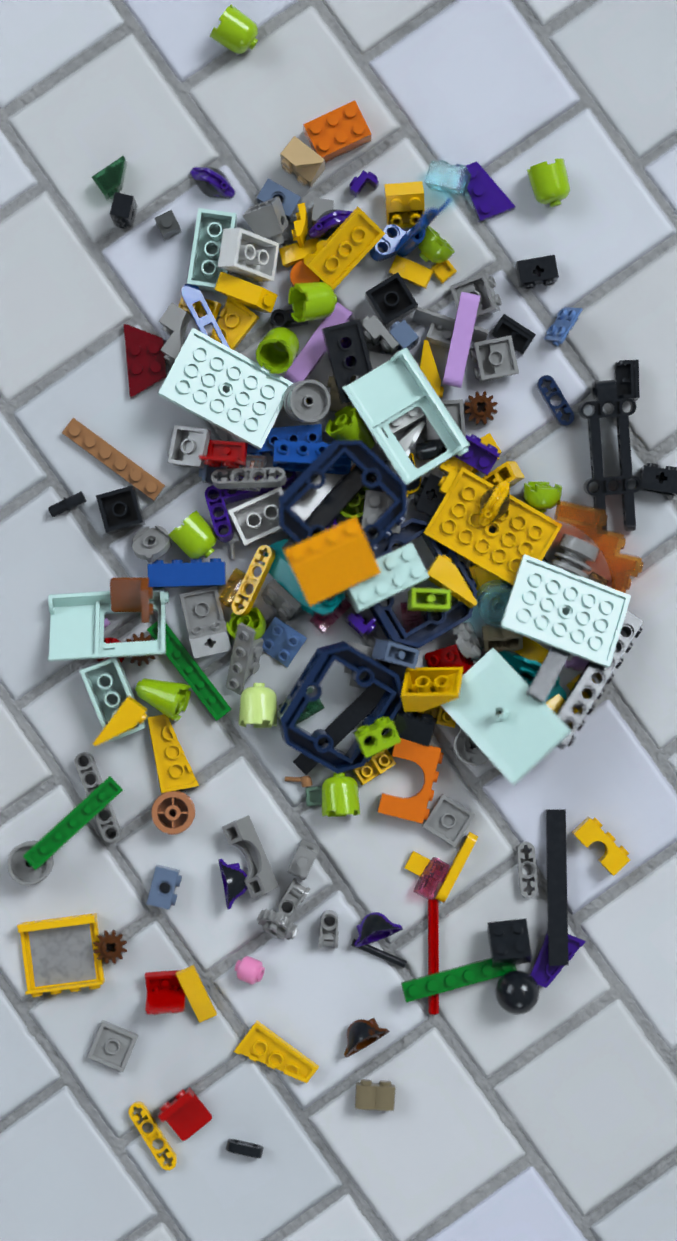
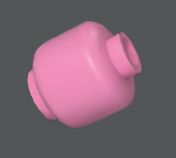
[235,956,265,985]

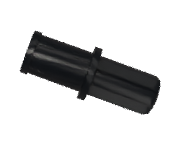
[48,491,87,517]

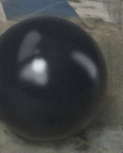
[495,970,539,1015]

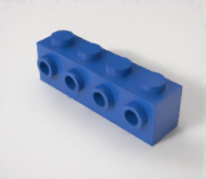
[247,424,323,458]
[273,440,351,475]
[147,558,226,588]

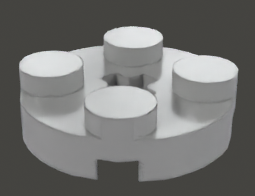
[132,526,172,563]
[453,622,484,661]

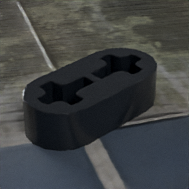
[226,1139,264,1158]

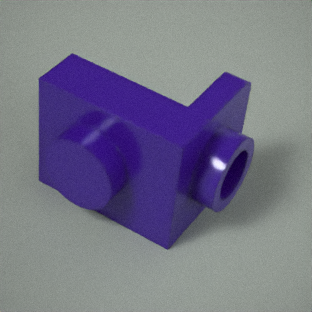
[349,170,379,197]

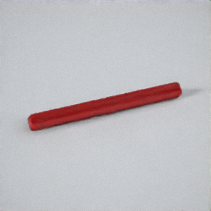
[428,899,439,1015]

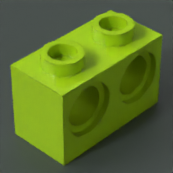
[353,717,401,758]

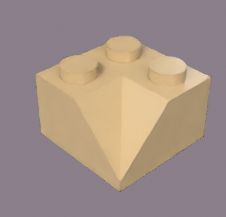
[280,136,325,187]

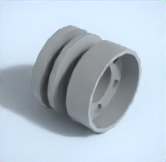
[550,534,600,578]
[454,729,489,765]

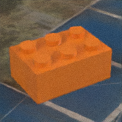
[303,100,372,162]

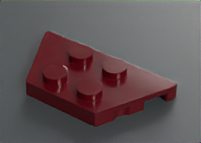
[124,324,167,398]

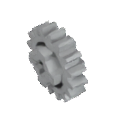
[257,909,298,940]

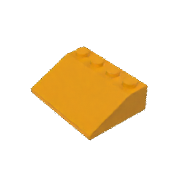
[284,517,381,606]

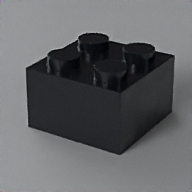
[365,273,418,328]
[96,485,145,534]
[487,918,532,967]

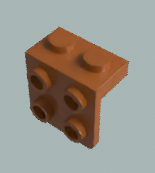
[110,577,154,623]

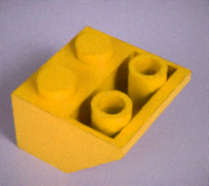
[384,181,425,228]

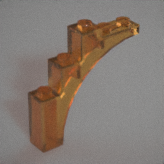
[554,499,643,593]

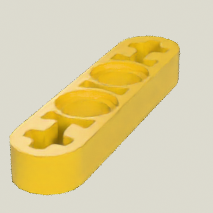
[231,545,276,616]
[435,832,478,903]
[129,1101,177,1170]

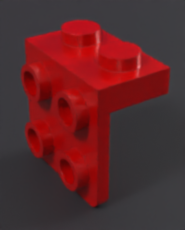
[198,440,248,469]
[425,644,474,675]
[145,970,186,1015]
[158,1087,212,1141]

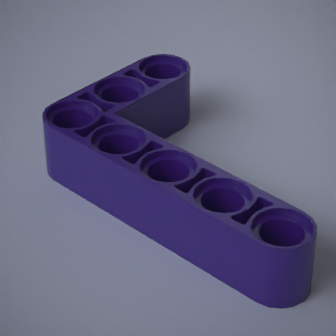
[205,471,297,543]

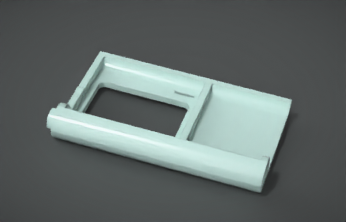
[342,348,470,485]
[48,587,169,661]

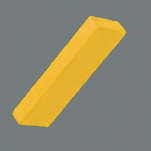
[176,965,217,1023]

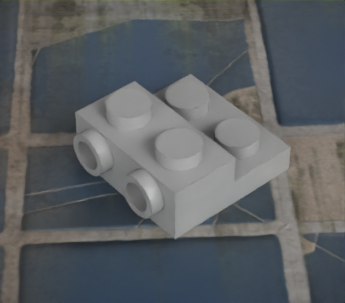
[450,273,502,318]
[360,315,399,355]
[470,335,519,383]
[168,425,211,468]

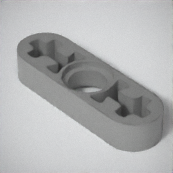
[517,841,538,898]

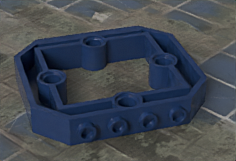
[278,440,407,553]
[369,518,477,649]
[277,641,403,774]

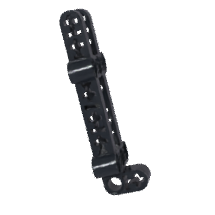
[578,380,642,534]

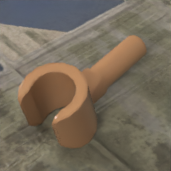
[285,776,312,787]

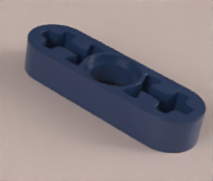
[537,375,575,426]

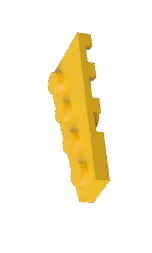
[210,297,259,350]
[147,714,199,793]
[234,1020,319,1083]

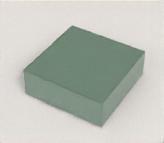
[305,786,322,806]

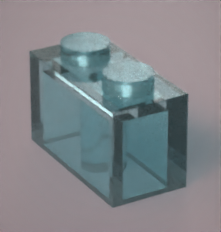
[424,160,471,196]

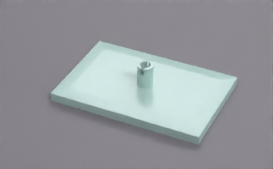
[157,328,293,450]
[500,554,631,668]
[441,648,572,785]

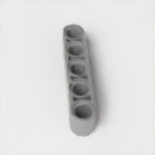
[290,461,354,522]
[74,752,121,842]

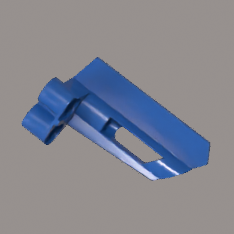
[370,197,451,261]

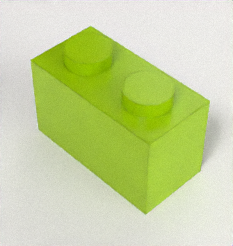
[407,588,451,612]

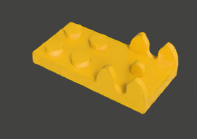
[304,206,385,290]

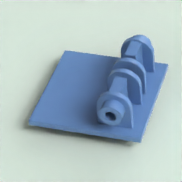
[544,307,583,347]
[262,616,307,668]

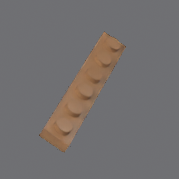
[62,418,165,501]

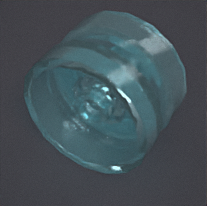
[476,580,512,628]

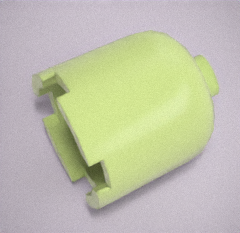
[239,683,277,728]

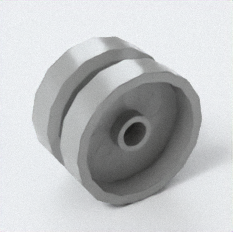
[283,380,331,423]
[7,841,54,885]

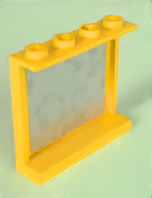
[17,913,105,997]

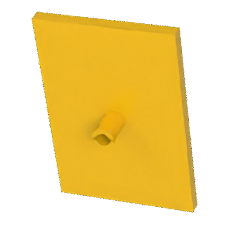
[423,467,562,586]

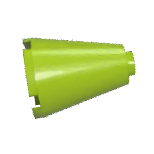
[325,405,375,449]
[135,678,191,721]

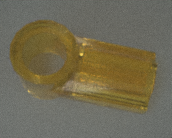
[219,568,249,608]

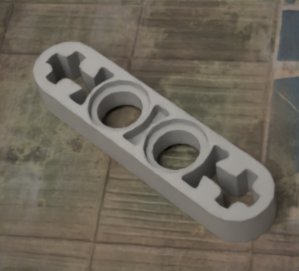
[211,467,287,489]

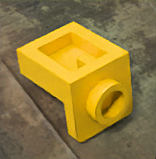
[438,463,458,495]

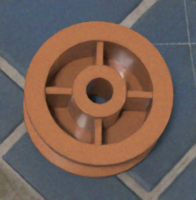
[151,791,195,834]

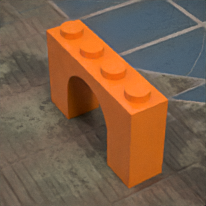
[377,738,444,824]

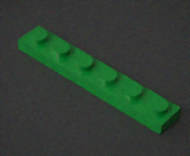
[147,621,232,721]
[23,776,123,870]
[401,958,517,1002]

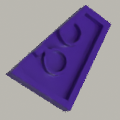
[459,161,516,222]
[530,931,586,988]

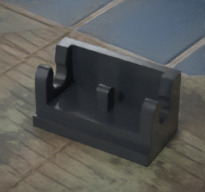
[491,314,536,355]
[615,360,640,401]

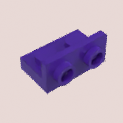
[454,434,500,476]
[345,613,376,637]

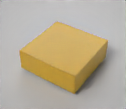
[430,260,457,284]
[404,851,430,877]

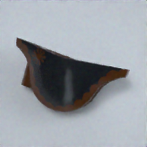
[344,1018,389,1058]

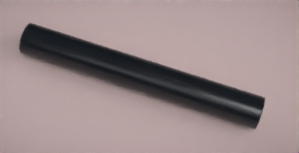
[351,939,407,968]

